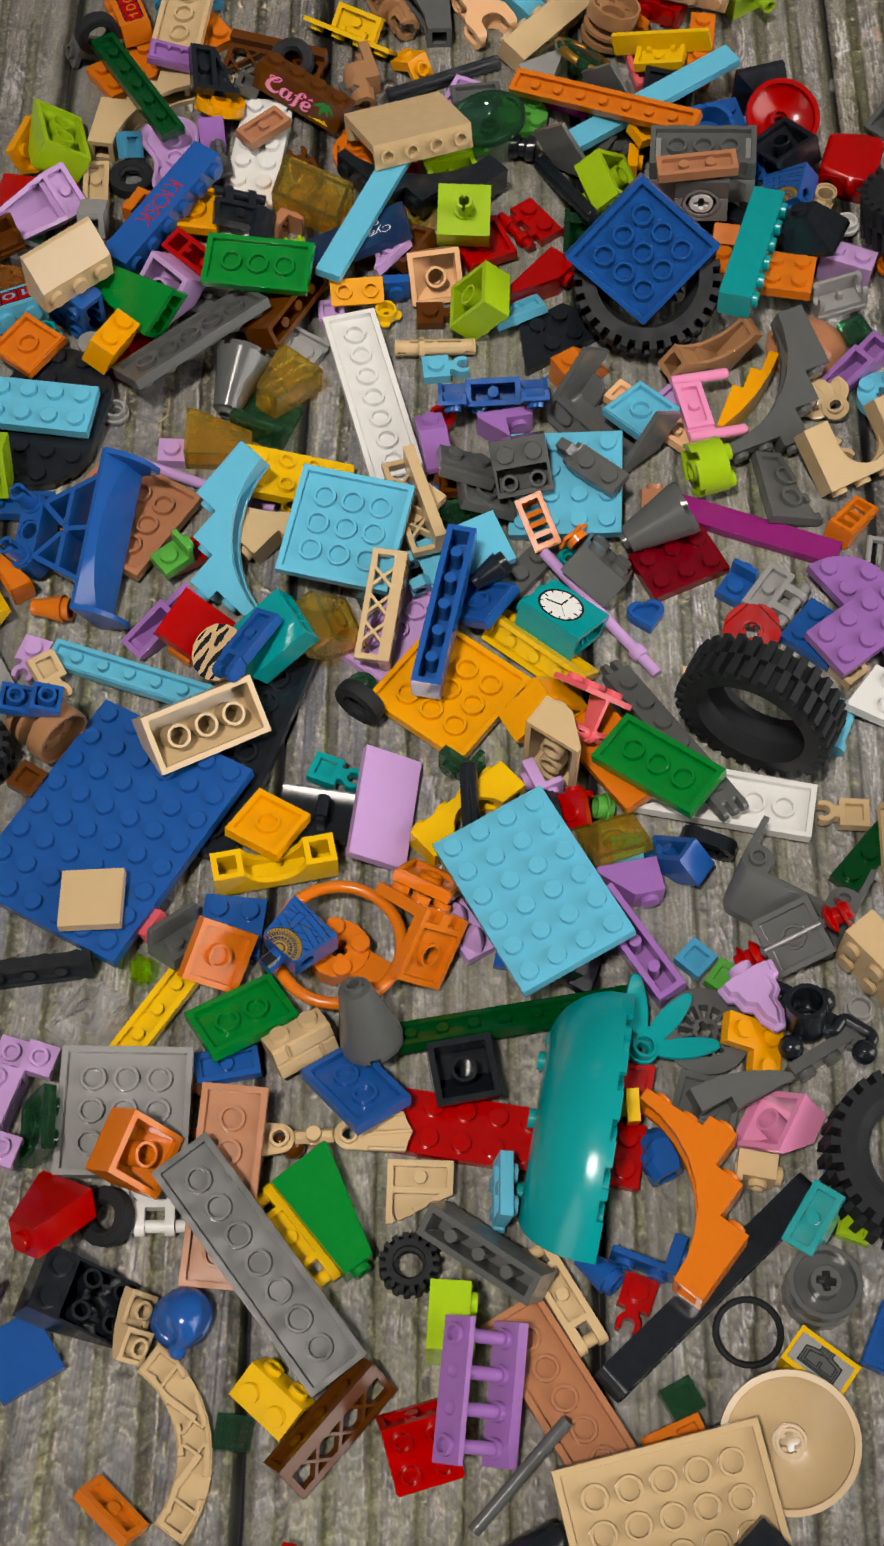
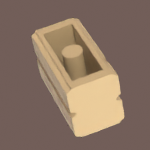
[260,1007,339,1080]

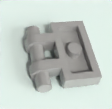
[741,562,811,630]

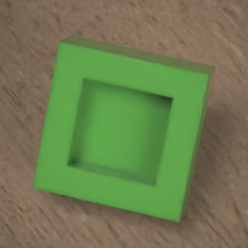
[703,957,735,991]

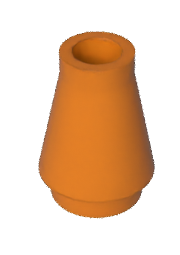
[30,594,75,623]

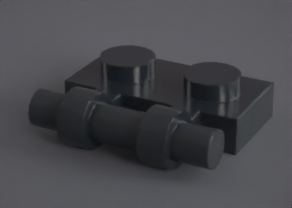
[212,185,266,231]

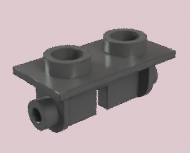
[210,138,233,178]

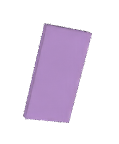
[338,576,432,684]
[345,744,422,871]

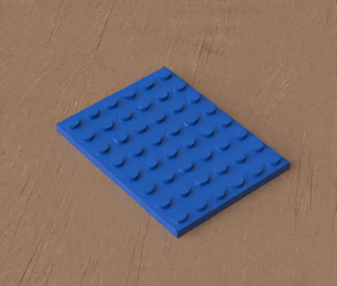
[0,699,254,968]

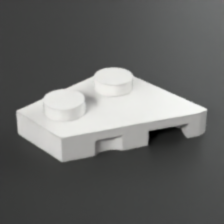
[844,664,884,727]

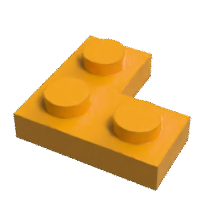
[720,1010,784,1071]

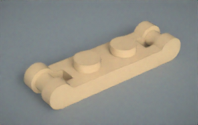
[522,1244,609,1358]

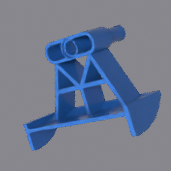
[0,447,161,630]

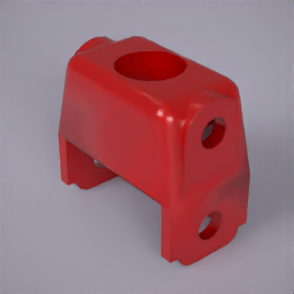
[817,133,884,204]

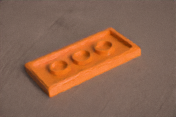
[574,704,653,815]

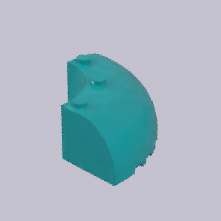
[515,991,635,1265]

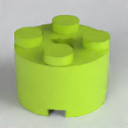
[681,436,737,499]

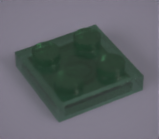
[19,1083,60,1169]

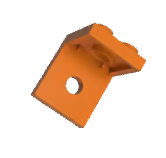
[374,881,469,991]

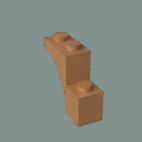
[658,316,763,382]

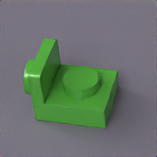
[149,528,195,580]

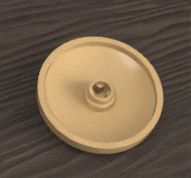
[720,1368,862,1517]

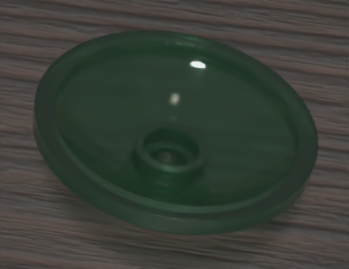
[456,90,526,149]

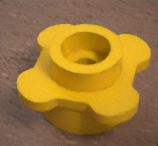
[375,300,402,328]

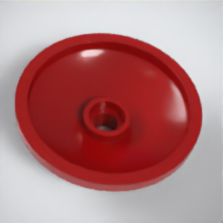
[745,78,820,136]

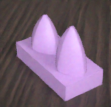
[450,898,495,966]

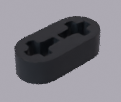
[679,825,738,862]

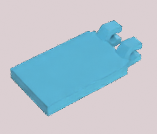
[408,510,517,598]

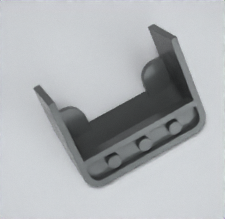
[533,62,635,178]
[545,347,682,472]
[722,815,877,961]

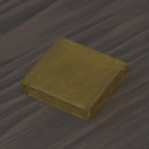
[575,812,654,866]

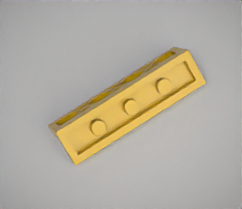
[481,609,600,694]

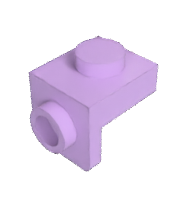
[518,757,564,795]

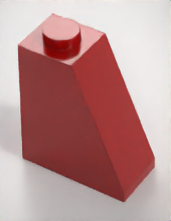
[8,1170,96,1259]

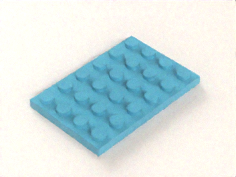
[432,785,636,997]

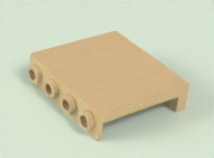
[344,91,473,171]

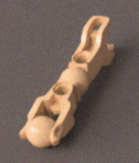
[450,0,517,50]

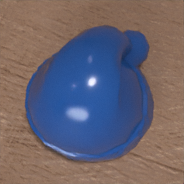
[150,1287,212,1360]

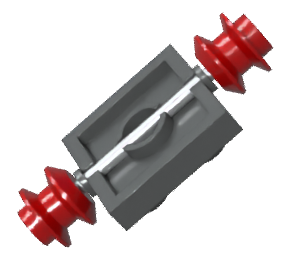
[733,894,855,979]

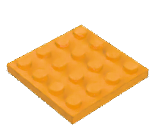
[372,630,532,765]

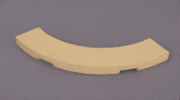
[137,1343,213,1546]

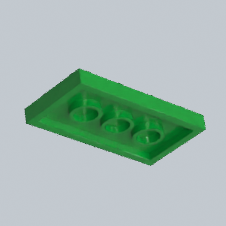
[200,232,316,297]
[591,713,727,819]

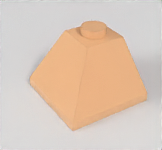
[406,245,462,307]

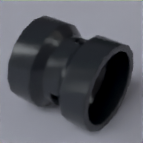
[508,132,537,162]

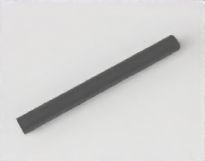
[468,1416,573,1537]

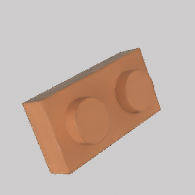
[236,105,292,151]

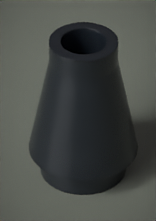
[469,551,513,590]

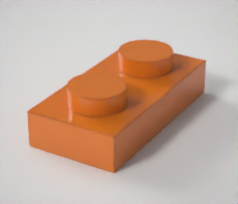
[73,1474,149,1546]

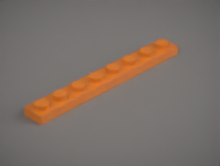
[508,67,703,128]

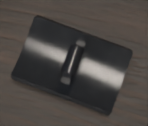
[281,783,356,846]

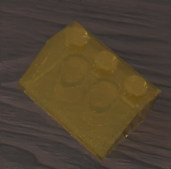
[271,154,354,233]

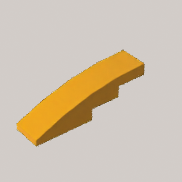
[716,350,779,440]

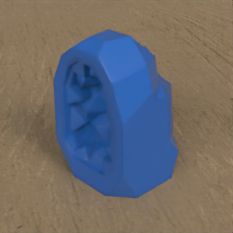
[640,1127,683,1188]

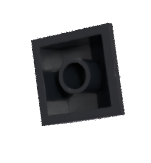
[426,1032,503,1108]

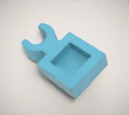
[421,354,469,385]

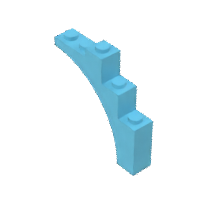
[190,440,270,616]

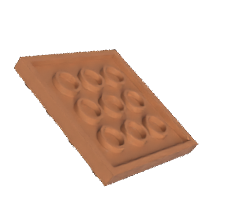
[56,461,203,582]

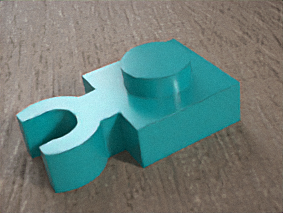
[306,751,360,792]

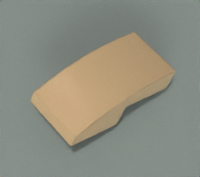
[112,1286,159,1367]

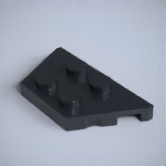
[518,303,599,376]

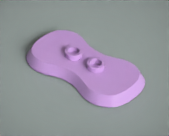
[141,116,199,188]

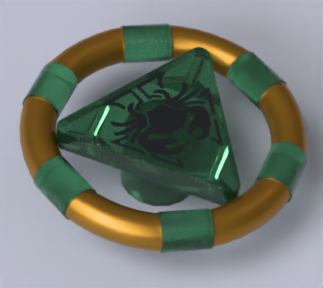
[554,36,617,80]

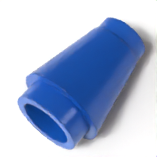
[574,1254,626,1296]

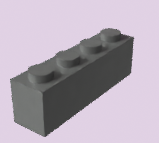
[416,1200,557,1306]

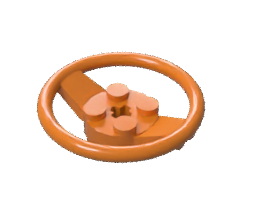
[274,880,407,1010]

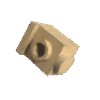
[734,1148,783,1192]

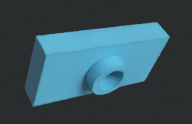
[495,293,548,332]

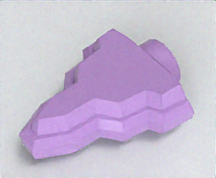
[717,959,786,1034]

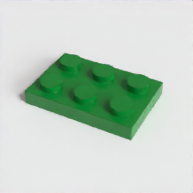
[184,973,299,1063]

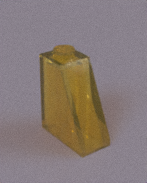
[256,343,323,419]
[183,408,258,470]

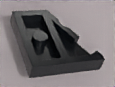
[188,43,240,100]

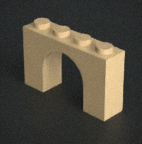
[793,395,884,498]

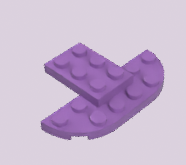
[803,556,884,679]

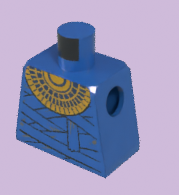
[763,161,819,226]
[259,895,338,975]

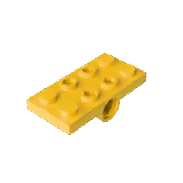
[246,443,354,512]

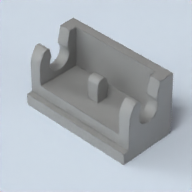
[807,270,868,321]

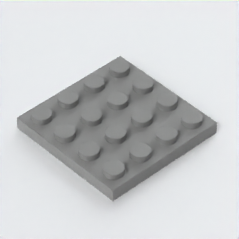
[52,1045,195,1178]

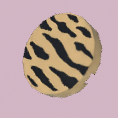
[192,624,238,683]

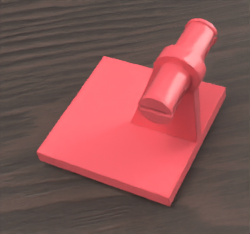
[554,671,632,745]

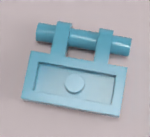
[489,1150,519,1235]

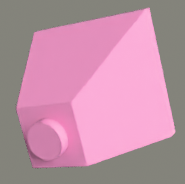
[735,1091,826,1154]

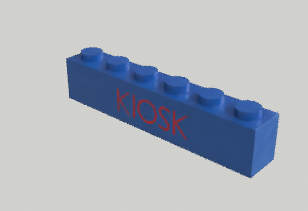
[105,141,224,273]

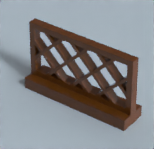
[223,28,329,99]

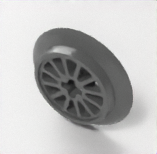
[664,988,747,1075]

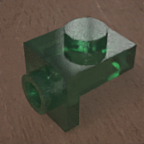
[438,745,486,781]

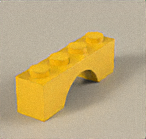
[410,761,526,868]
[209,832,339,895]

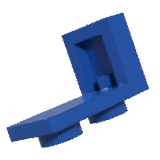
[609,1233,689,1284]

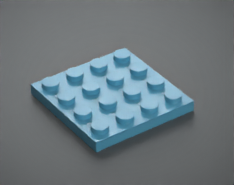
[508,430,623,540]
[275,463,416,595]

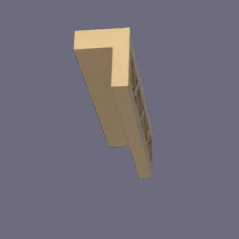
[381,444,446,558]
[354,547,410,671]

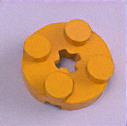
[194,93,245,122]

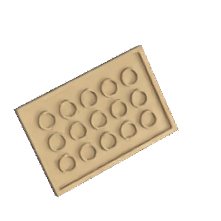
[550,1416,792,1546]

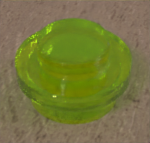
[129,954,151,986]

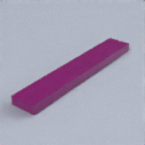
[682,494,842,563]

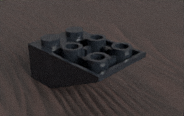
[12,1246,141,1348]

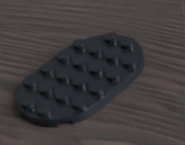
[0,349,114,491]

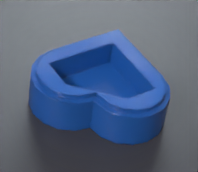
[626,599,664,634]

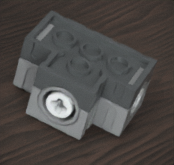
[649,125,757,221]

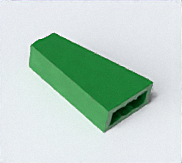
[94,264,188,339]
[271,1141,373,1283]

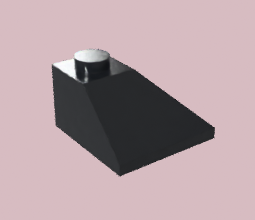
[731,59,787,121]
[756,117,822,169]
[784,201,850,258]

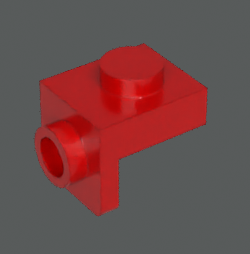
[556,785,594,831]

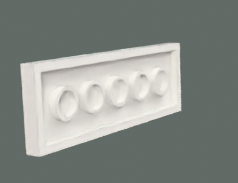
[633,769,818,843]

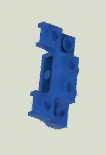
[438,376,550,415]

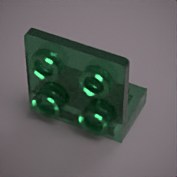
[229,393,303,451]

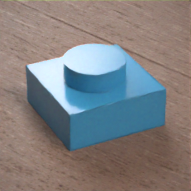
[115,131,144,159]
[673,937,718,982]

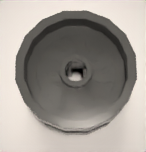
[781,1244,864,1331]

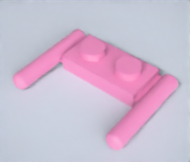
[670,368,748,442]

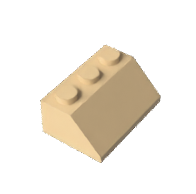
[20,216,114,313]
[523,695,581,791]

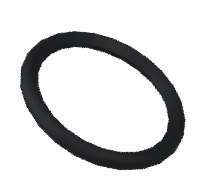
[712,1296,784,1369]

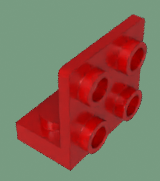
[375,1398,465,1497]

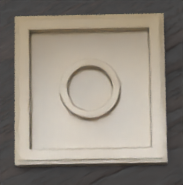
[57,868,126,932]

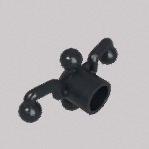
[776,980,879,1065]

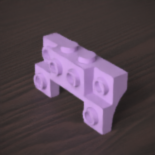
[0,1034,62,1172]

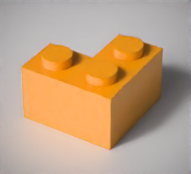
[498,676,587,743]

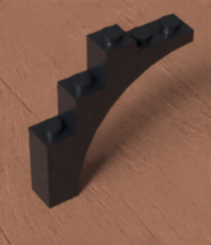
[337,148,508,219]

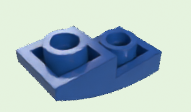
[0,681,64,717]

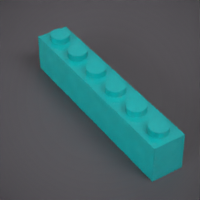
[717,186,788,318]

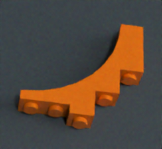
[640,1088,749,1310]

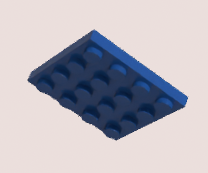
[564,172,721,325]

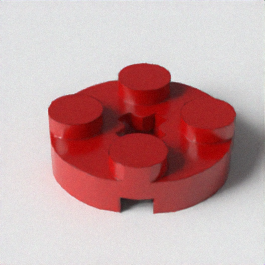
[722,603,781,644]

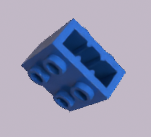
[50,286,107,339]

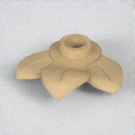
[804,376,850,422]

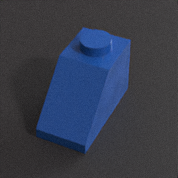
[643,835,715,886]

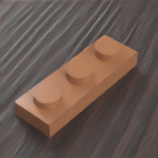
[655,148,739,184]

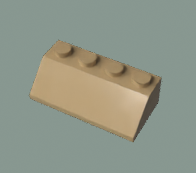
[132,674,271,776]

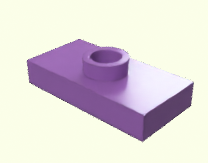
[147,38,190,74]

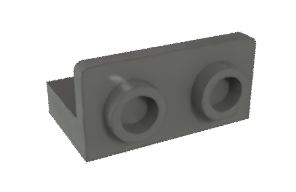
[147,901,198,970]

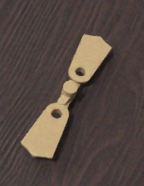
[262,1111,413,1157]

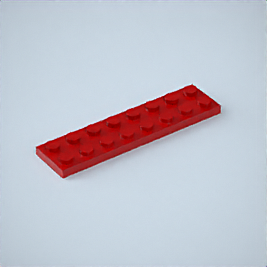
[388,1087,647,1193]

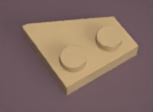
[385,1159,454,1225]

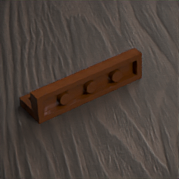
[263,1358,397,1500]

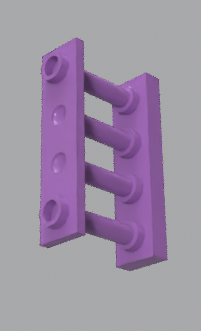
[432,1314,529,1470]

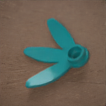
[626,973,720,1065]

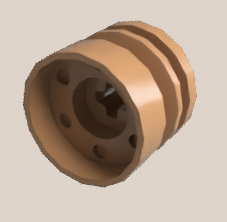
[580,0,641,55]
[5,697,87,764]

